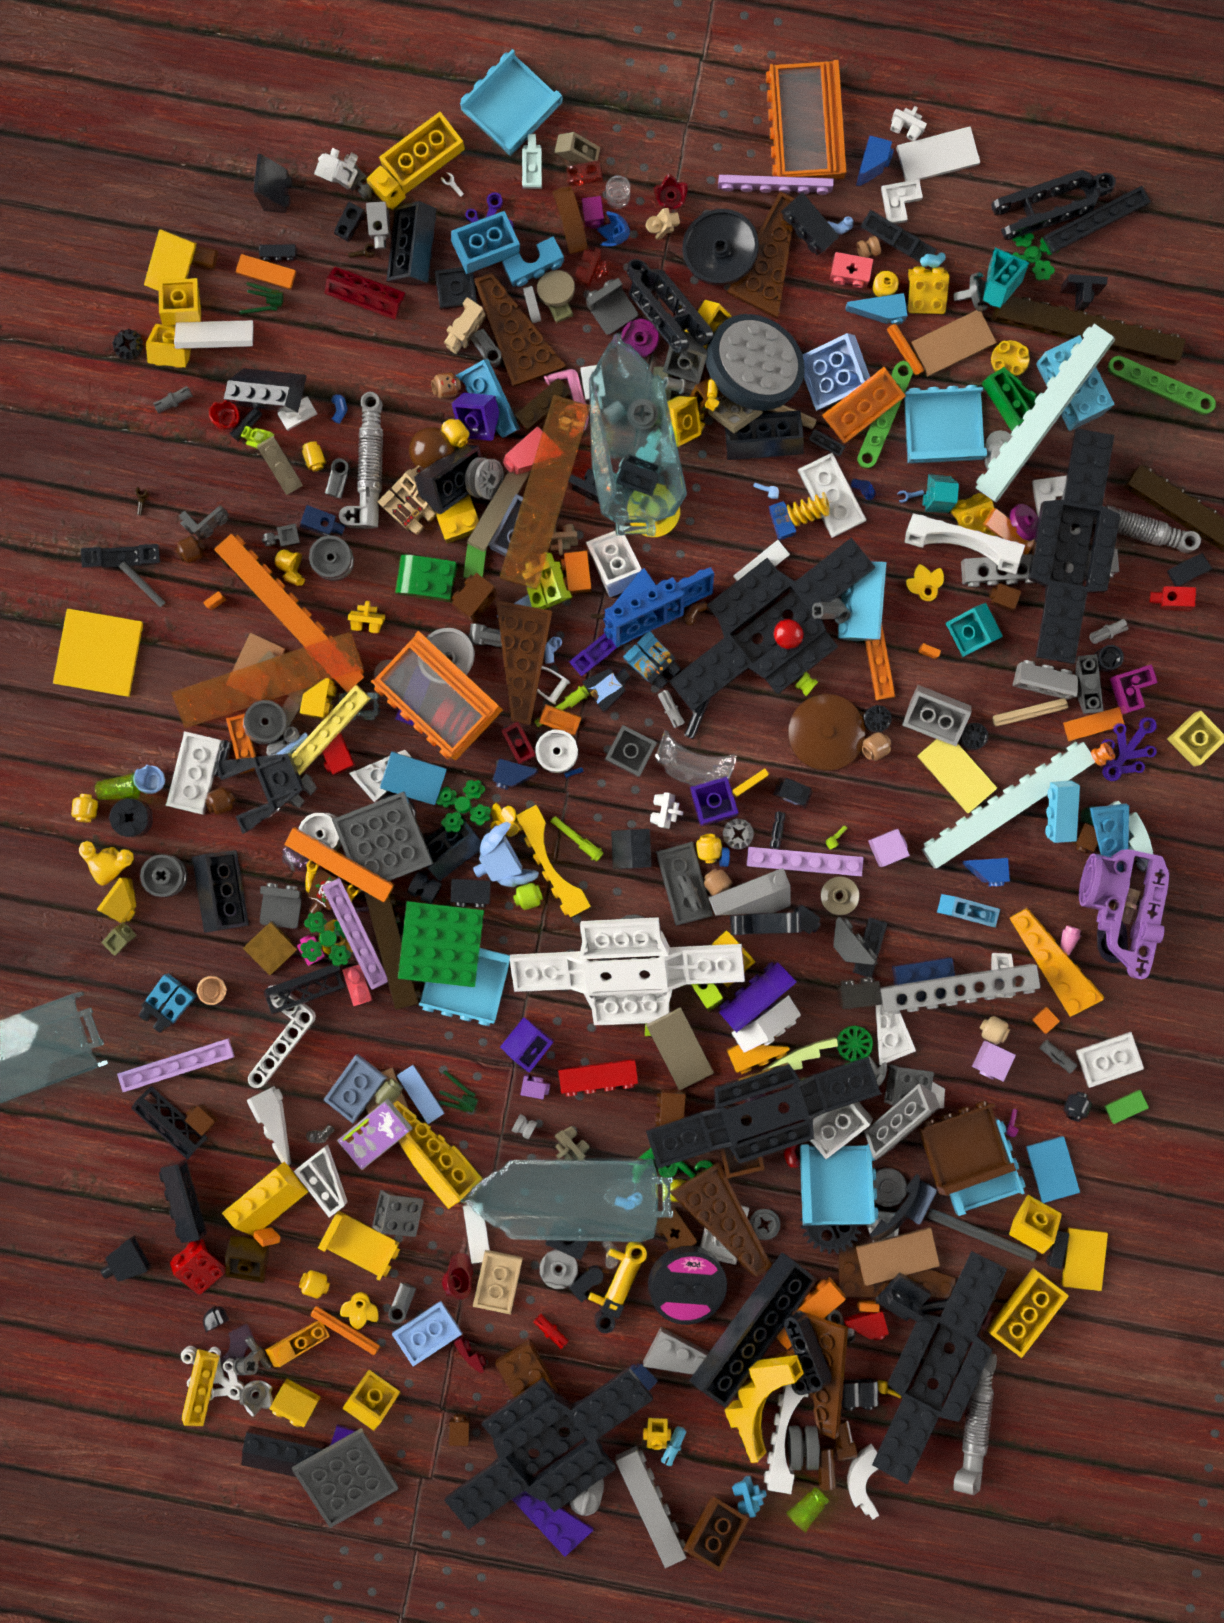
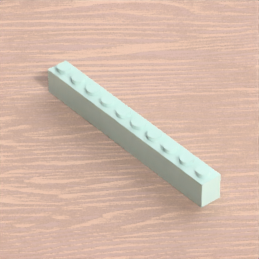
[976,324,1115,502]
[921,742,1095,869]

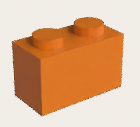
[561,551,591,594]

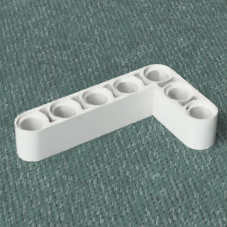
[248,985,316,1088]

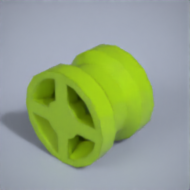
[795,672,818,696]

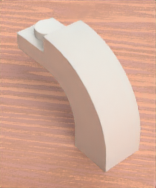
[847,1443,879,1519]

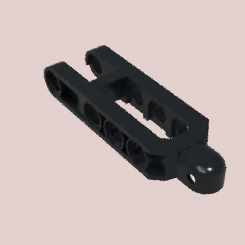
[991,170,1116,240]
[627,259,713,353]

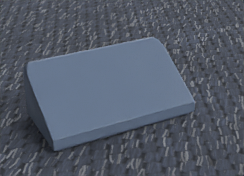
[908,1181,937,1224]

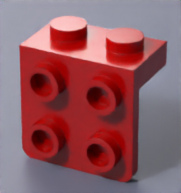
[170,1239,226,1294]

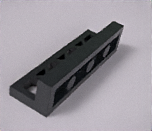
[264,965,345,1015]
[131,1086,208,1160]

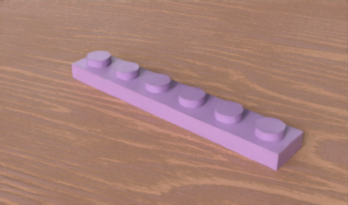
[718,175,833,195]
[747,847,863,876]
[322,878,388,990]
[117,1038,235,1092]

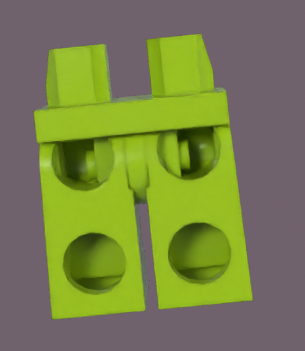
[522,553,572,610]

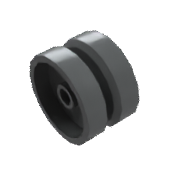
[309,535,354,581]
[243,700,287,745]
[140,854,188,897]
[788,1425,820,1470]

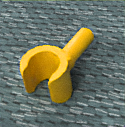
[877,1380,902,1398]

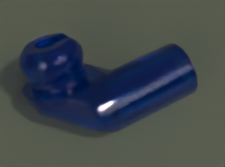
[851,478,876,500]

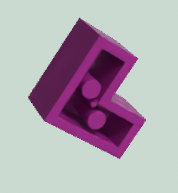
[1109,664,1158,714]

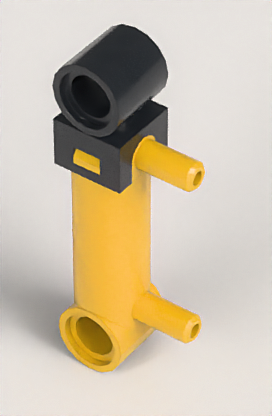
[588,1240,647,1334]

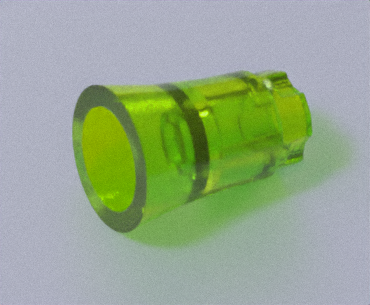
[95,772,140,800]
[786,1487,829,1533]

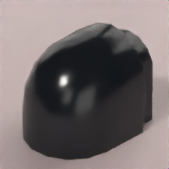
[203,1306,230,1333]

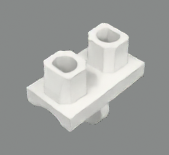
[890,106,927,141]
[278,397,317,431]
[650,792,683,829]

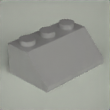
[1012,660,1078,700]
[902,685,972,746]

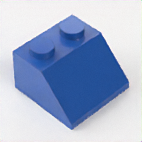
[856,136,894,186]
[963,858,1010,886]

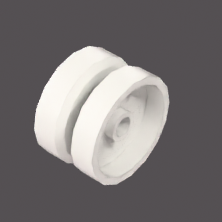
[535,730,578,773]
[299,813,342,851]

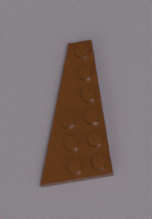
[727,191,795,319]
[474,273,566,387]
[496,600,553,725]
[669,1163,772,1276]
[838,1237,955,1298]
[793,1310,848,1439]

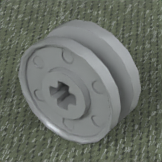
[465,457,504,500]

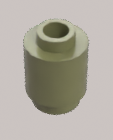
[375,1078,403,1105]

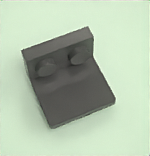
[884,1064,934,1106]
[372,1190,424,1237]

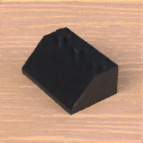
[424,813,482,881]

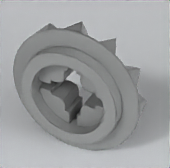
[723,819,754,849]

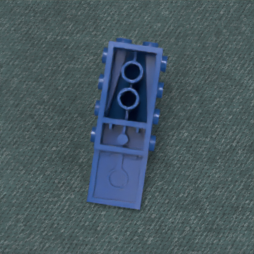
[603,567,714,647]

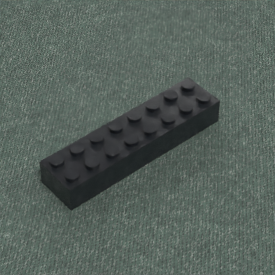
[689,1253,818,1408]

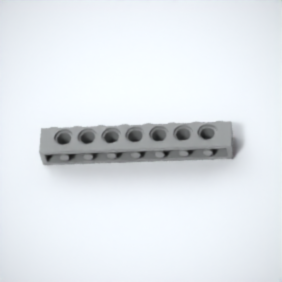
[961,549,1119,587]
[879,964,1040,1015]

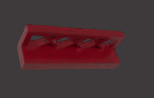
[324,267,406,320]

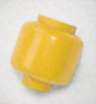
[872,271,899,297]
[441,419,469,448]
[71,794,98,823]
[696,834,722,863]
[299,1270,330,1299]

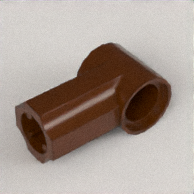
[835,1419,858,1462]

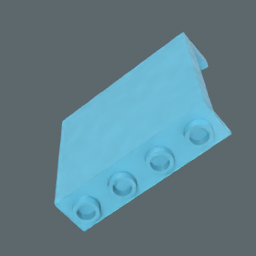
[460,49,563,156]
[904,385,987,463]
[419,948,510,1026]
[949,1117,1026,1216]
[800,1144,878,1226]

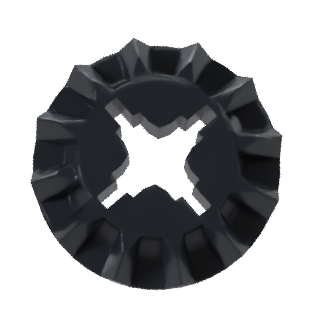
[112,328,143,360]

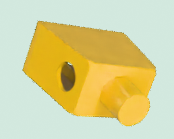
[367,166,406,211]

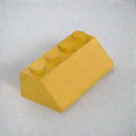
[222,1161,309,1236]

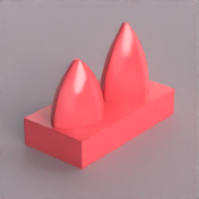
[342,964,373,1006]

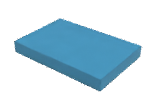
[379,751,447,805]
[1026,1136,1080,1203]

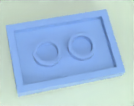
[392,1301,462,1366]

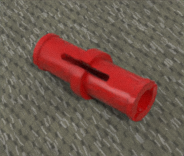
[533,1313,569,1349]

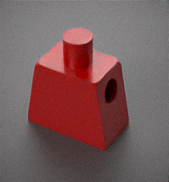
[1149,586,1196,612]

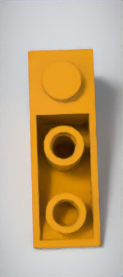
[727,1044,790,1074]
[265,1321,330,1367]

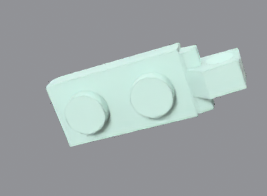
[522,134,542,189]

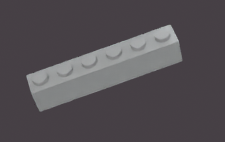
[615,1446,686,1568]

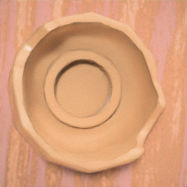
[197,976,227,1005]

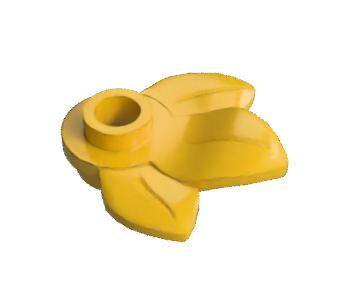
[906,564,944,601]
[490,803,519,837]
[340,1292,379,1329]

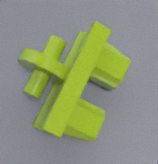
[241,426,275,449]

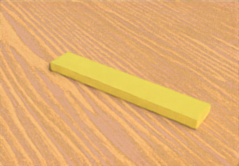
[292,685,371,776]

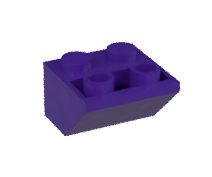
[500,1017,554,1073]

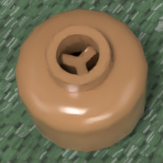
[862,732,891,761]

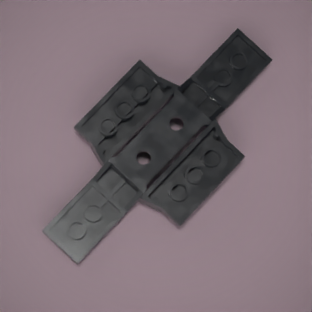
[669,537,876,711]
[444,1367,653,1530]

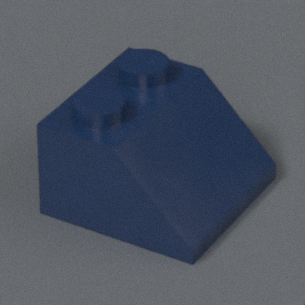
[493,759,538,790]

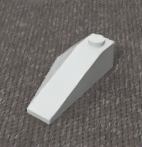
[247,1086,291,1166]

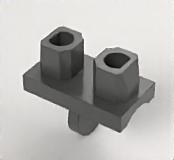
[287,774,318,808]

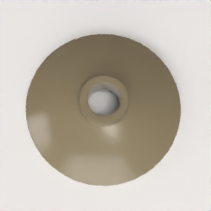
[821,877,859,915]

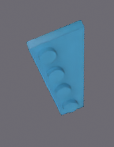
[456,359,520,438]
[1090,804,1129,872]

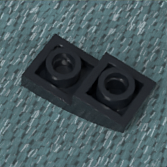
[1167,553,1212,587]

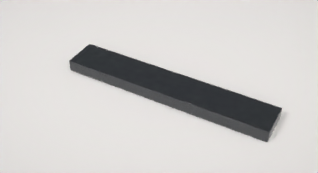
[1043,186,1151,255]

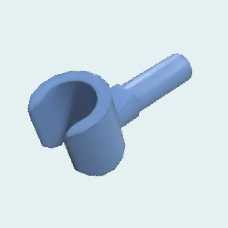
[897,490,924,503]

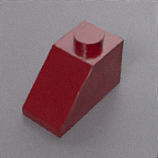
[501,722,536,764]

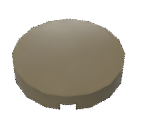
[537,270,575,307]

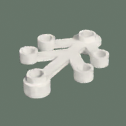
[181,1346,245,1401]

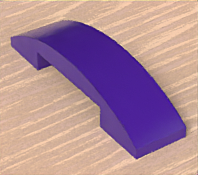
[569,632,621,677]

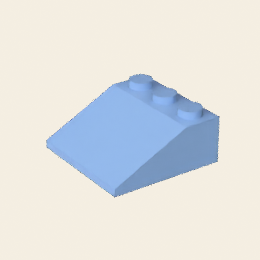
[803,333,870,411]

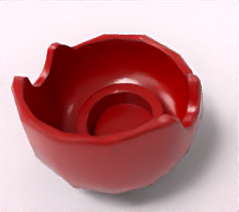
[209,400,240,430]
[773,619,804,649]

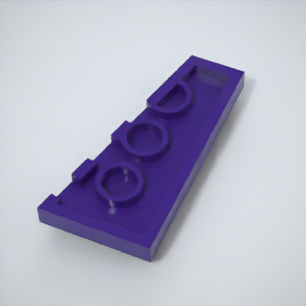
[512,1491,593,1557]

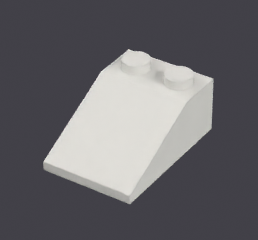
[586,528,642,597]
[810,1102,873,1159]

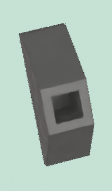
[1075,654,1103,714]
[833,917,878,965]

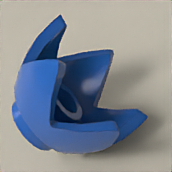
[597,211,630,246]

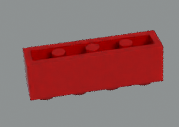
[558,1059,638,1096]

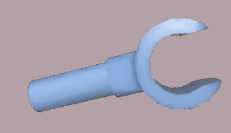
[753,483,779,499]

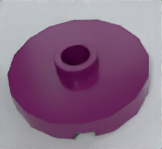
[621,319,659,358]
[1010,504,1038,541]

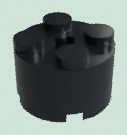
[109,798,153,837]

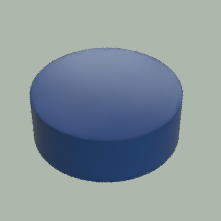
[719,847,730,867]

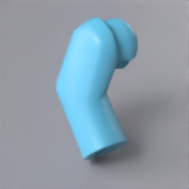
[920,252,946,268]

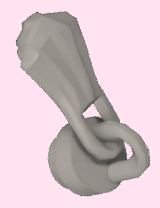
[266,727,300,755]

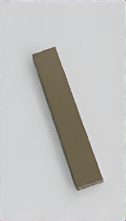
[467,471,532,552]

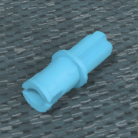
[661,1426,686,1466]

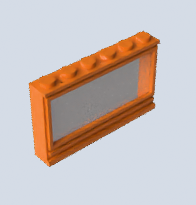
[766,60,846,180]
[371,631,503,761]

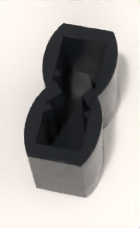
[841,1378,879,1411]

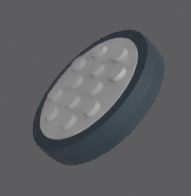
[706,314,805,411]

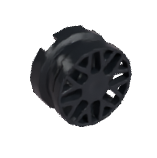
[863,705,891,733]
[959,723,988,750]

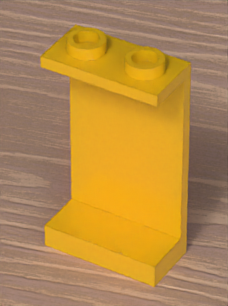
[318,1210,400,1281]

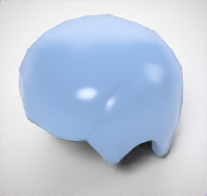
[133,765,165,794]

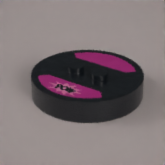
[648,1246,727,1325]

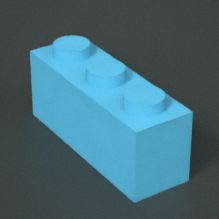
[1045,780,1080,843]

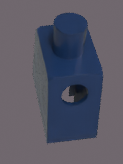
[300,505,345,536]

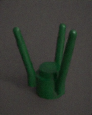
[239,282,283,314]
[439,1071,478,1113]

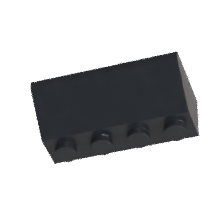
[386,201,437,285]
[224,368,307,413]
[725,410,804,460]
[414,444,481,514]
[192,850,249,933]
[159,1159,207,1243]
[242,1426,326,1477]

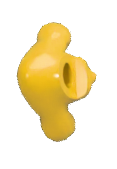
[79,841,134,886]

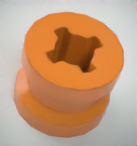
[1091,742,1115,767]

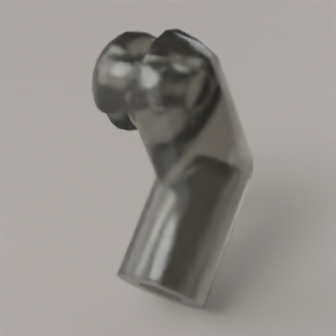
[306,1124,335,1143]

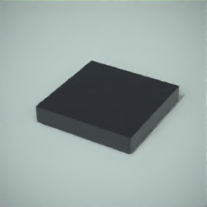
[435,267,478,310]

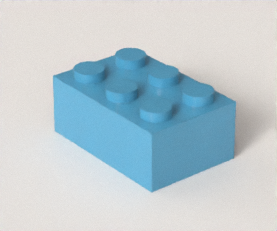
[451,211,520,274]

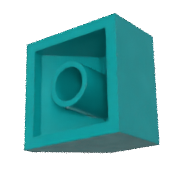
[946,603,1003,657]

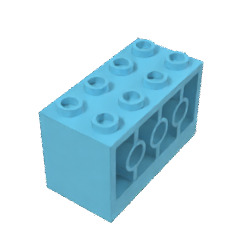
[1036,335,1114,432]

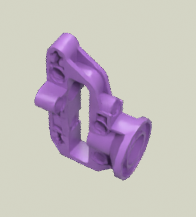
[1079,849,1169,979]

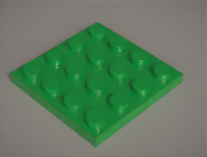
[398,901,484,987]

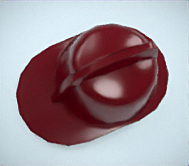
[442,1253,473,1300]

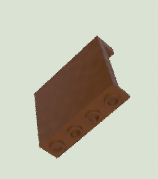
[918,1100,1016,1195]

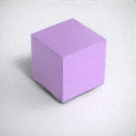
[868,829,910,867]
[972,1041,1016,1082]

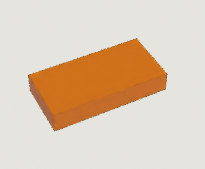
[538,704,581,736]

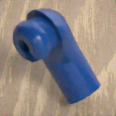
[331,394,348,424]

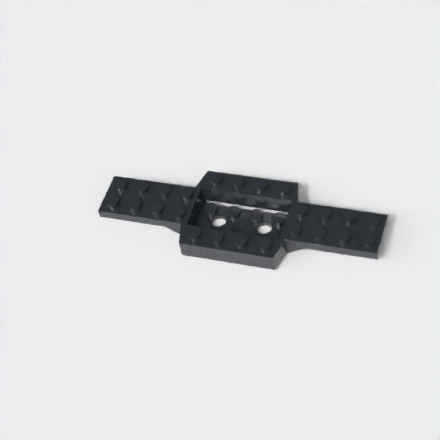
[1028,428,1121,664]
[645,1056,881,1169]
[872,1251,1007,1484]

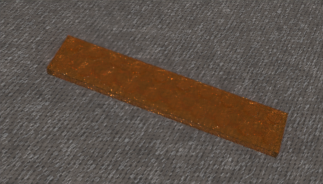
[500,395,590,590]
[171,632,364,728]

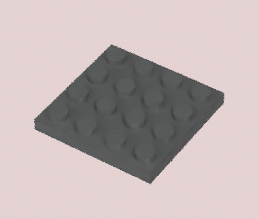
[332,791,433,891]
[292,1428,399,1528]

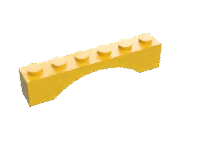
[515,805,591,918]

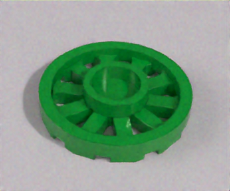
[837,1025,873,1062]

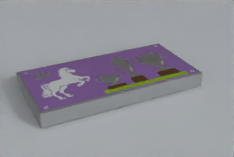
[337,1099,413,1170]

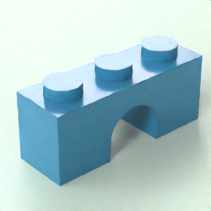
[502,236,564,287]

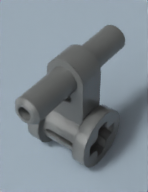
[233,1336,272,1375]

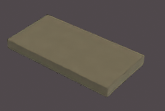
[646,1007,714,1091]

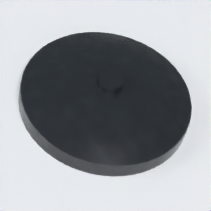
[682,209,759,286]

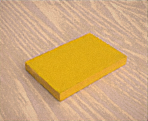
[144,229,197,291]
[1062,1227,1108,1291]

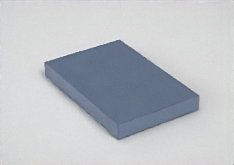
[324,1054,388,1124]

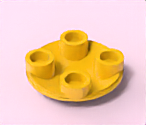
[991,341,1030,377]

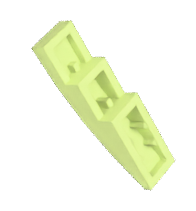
[763,1037,838,1070]

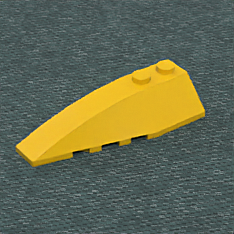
[393,1101,482,1209]

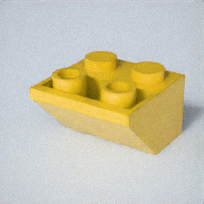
[300,678,337,719]
[269,1379,320,1427]

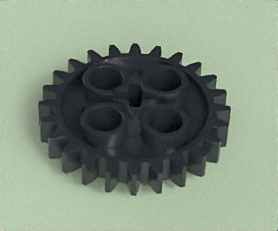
[800,1211,863,1254]

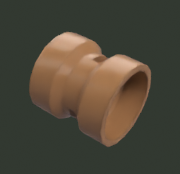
[856,236,881,258]

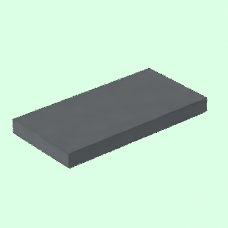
[656,842,713,926]

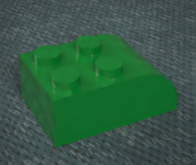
[395,555,458,603]

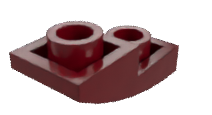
[454,1335,487,1373]

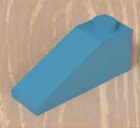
[845,293,908,325]
[937,894,1000,928]

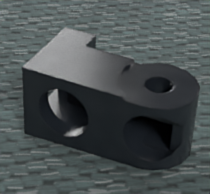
[334,201,367,242]
[569,1265,603,1303]

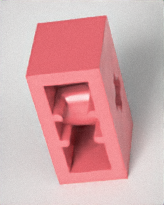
[830,252,873,288]

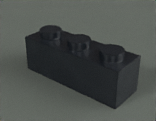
[259,244,297,262]
[809,428,846,457]
[1046,1229,1070,1269]

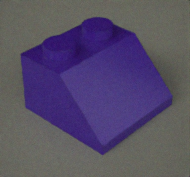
[452,393,499,441]
[690,777,738,827]

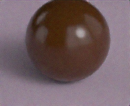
[409,427,455,469]

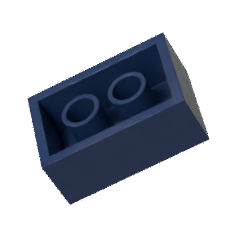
[892,957,958,1004]

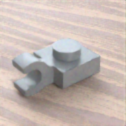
[332,152,358,189]

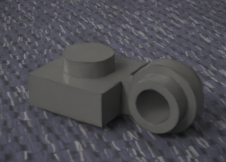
[350,164,373,200]
[262,524,300,547]

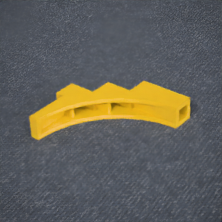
[725,1355,804,1463]

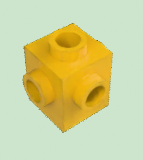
[643,1418,671,1450]

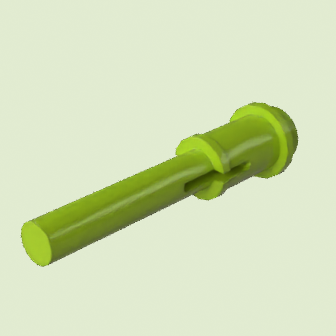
[534,685,590,727]
[551,816,604,862]

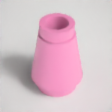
[1060,925,1081,955]

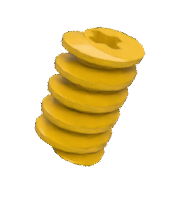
[787,492,830,526]

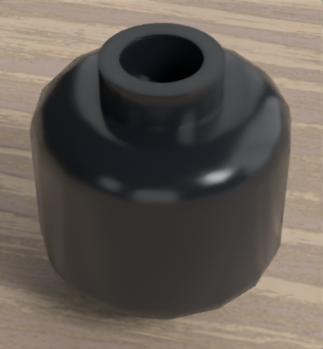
[1063,1092,1092,1122]

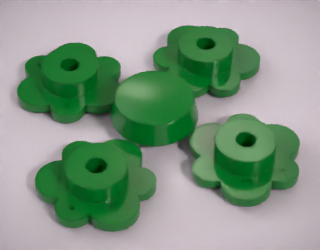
[1012,233,1060,281]
[436,780,491,832]
[300,912,351,966]

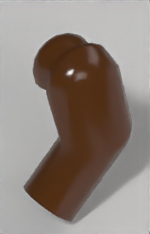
[683,601,707,625]

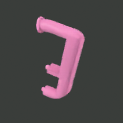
[544,369,589,435]

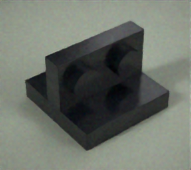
[1060,274,1108,312]
[616,454,663,496]
[568,464,606,506]
[876,1272,931,1323]

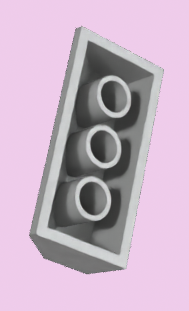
[864,1084,940,1160]

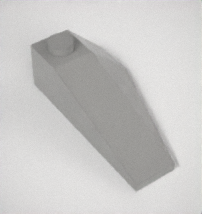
[709,868,790,916]

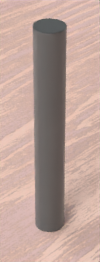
[119,561,166,608]

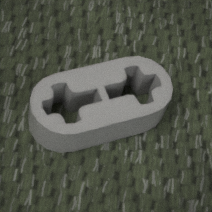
[523,286,541,323]

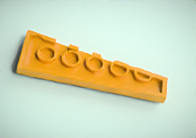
[1010,908,1104,1017]

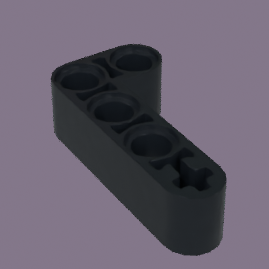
[730,912,802,935]
[784,1311,832,1395]

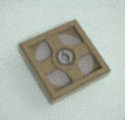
[708,397,762,433]

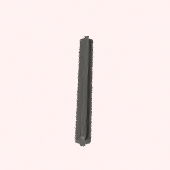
[927,1209,1037,1262]

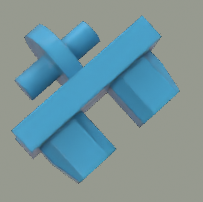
[732,1476,767,1518]

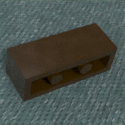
[515,378,571,434]

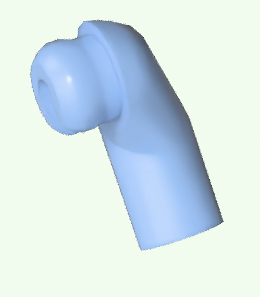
[544,637,562,664]

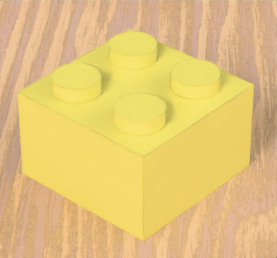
[1167,711,1224,766]

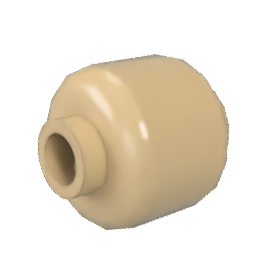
[980,1016,1010,1045]

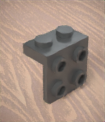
[586,278,638,335]
[179,505,229,540]
[260,883,303,929]

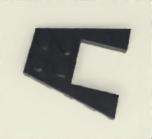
[214,753,305,834]

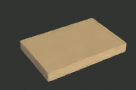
[473,1250,523,1314]

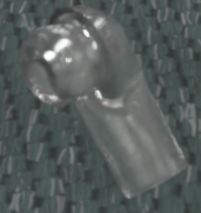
[601,1238,619,1269]

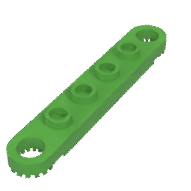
[1108,356,1216,415]
[857,361,913,469]

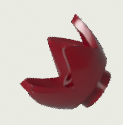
[654,174,688,210]

